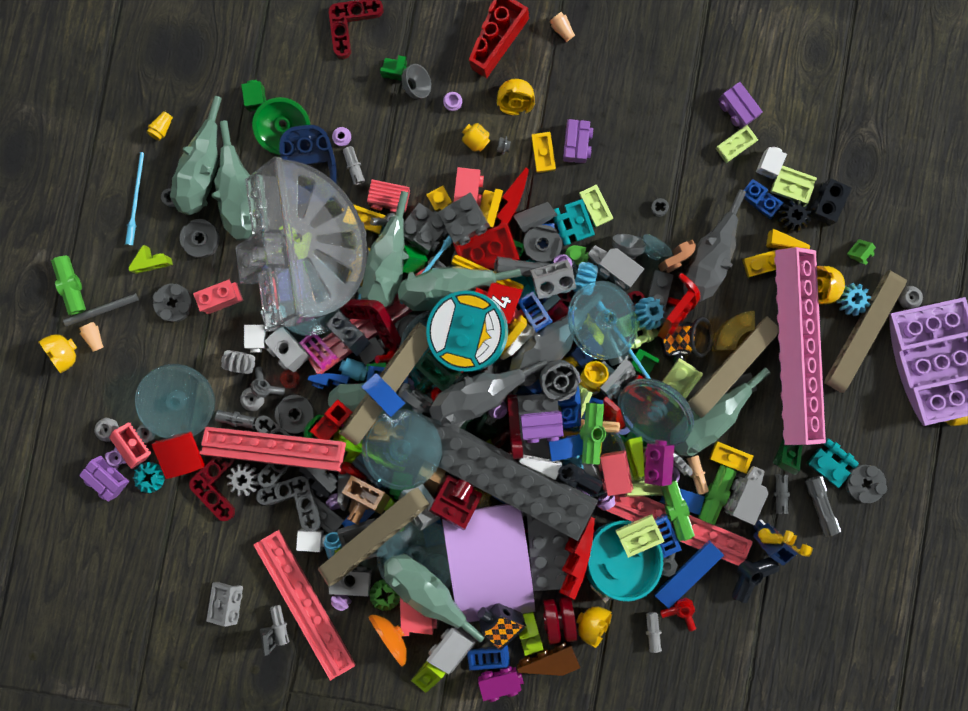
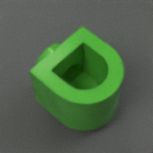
[565,245,589,267]

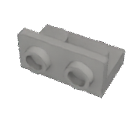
[207,582,243,627]

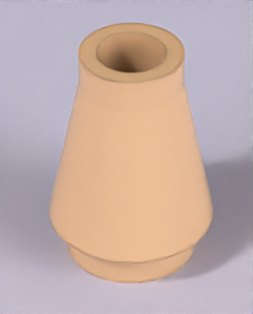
[549,12,575,42]
[79,322,104,352]

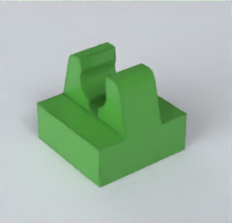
[847,239,876,265]

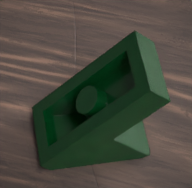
[773,439,803,475]

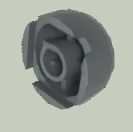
[539,360,581,401]

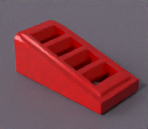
[603,397,625,434]

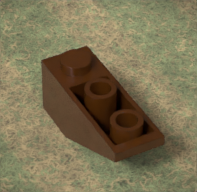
[517,641,580,676]

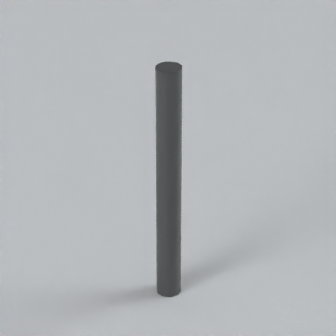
[63,293,139,327]

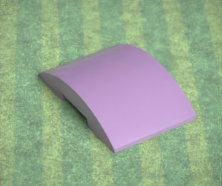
[889,297,968,426]
[442,504,535,622]

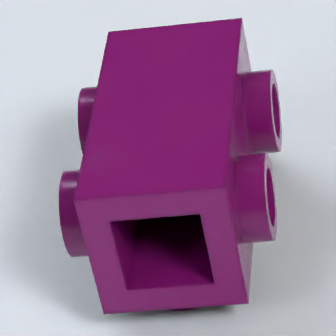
[644,440,674,486]
[478,666,524,702]

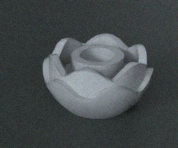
[898,286,923,309]
[240,387,264,411]
[94,418,119,442]

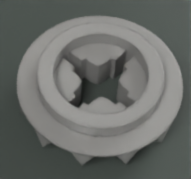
[673,452,693,477]

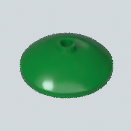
[252,97,311,155]

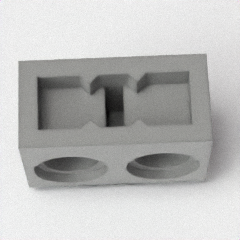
[530,260,576,299]

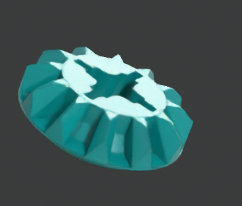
[133,462,165,493]

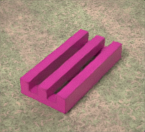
[299,331,338,370]

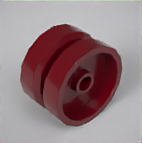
[543,597,577,645]

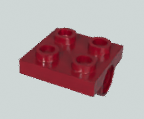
[429,475,483,530]

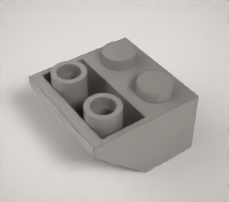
[427,627,477,674]

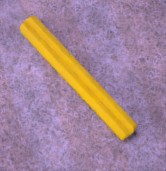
[452,255,524,290]

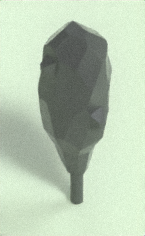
[683,189,746,303]
[508,293,603,386]
[429,360,548,427]

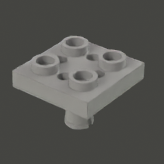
[600,358,636,401]

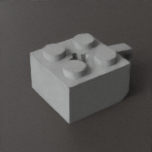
[587,245,644,292]
[724,466,768,525]

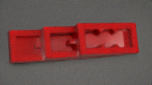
[496,168,529,226]
[559,516,595,600]

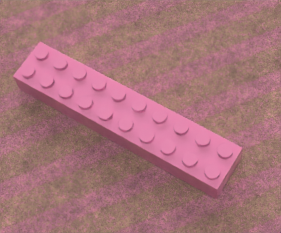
[774,247,826,445]

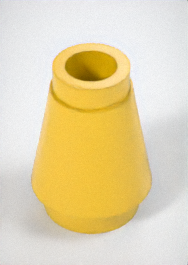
[147,111,173,141]

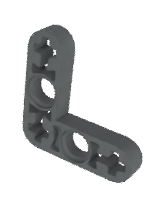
[255,416,291,488]
[257,476,321,532]

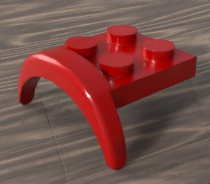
[658,273,700,339]

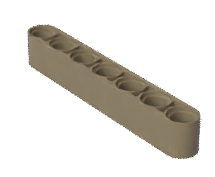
[824,270,907,393]
[686,316,779,418]
[339,322,429,445]
[318,488,430,586]

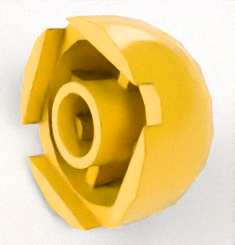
[497,78,535,115]
[817,266,845,304]
[38,334,77,373]
[576,606,612,648]

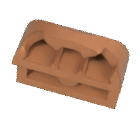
[658,239,696,273]

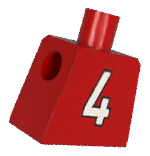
[475,283,523,326]

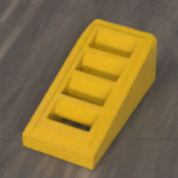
[766,229,810,249]

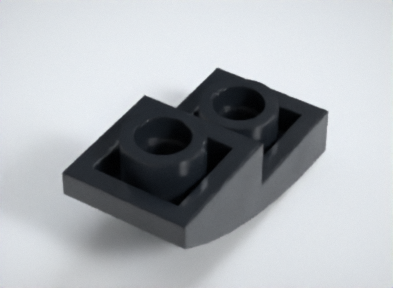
[299,467,332,498]

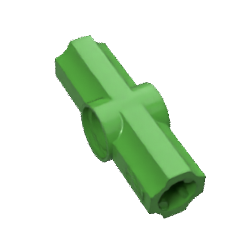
[51,255,86,315]
[580,403,606,465]
[698,465,737,525]
[660,480,695,541]

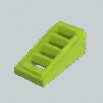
[623,437,644,481]

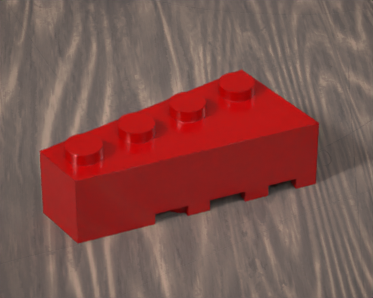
[469,0,529,79]

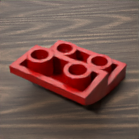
[151,431,205,479]

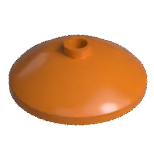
[368,615,406,666]

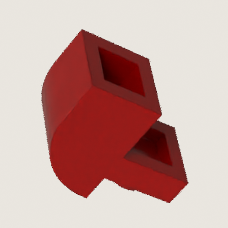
[310,399,352,440]

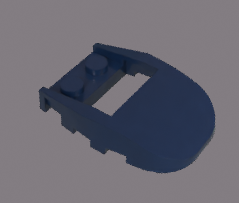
[279,125,337,206]

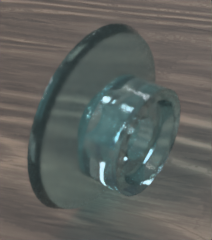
[643,234,672,260]

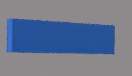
[654,540,724,609]

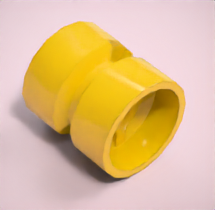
[579,361,609,395]

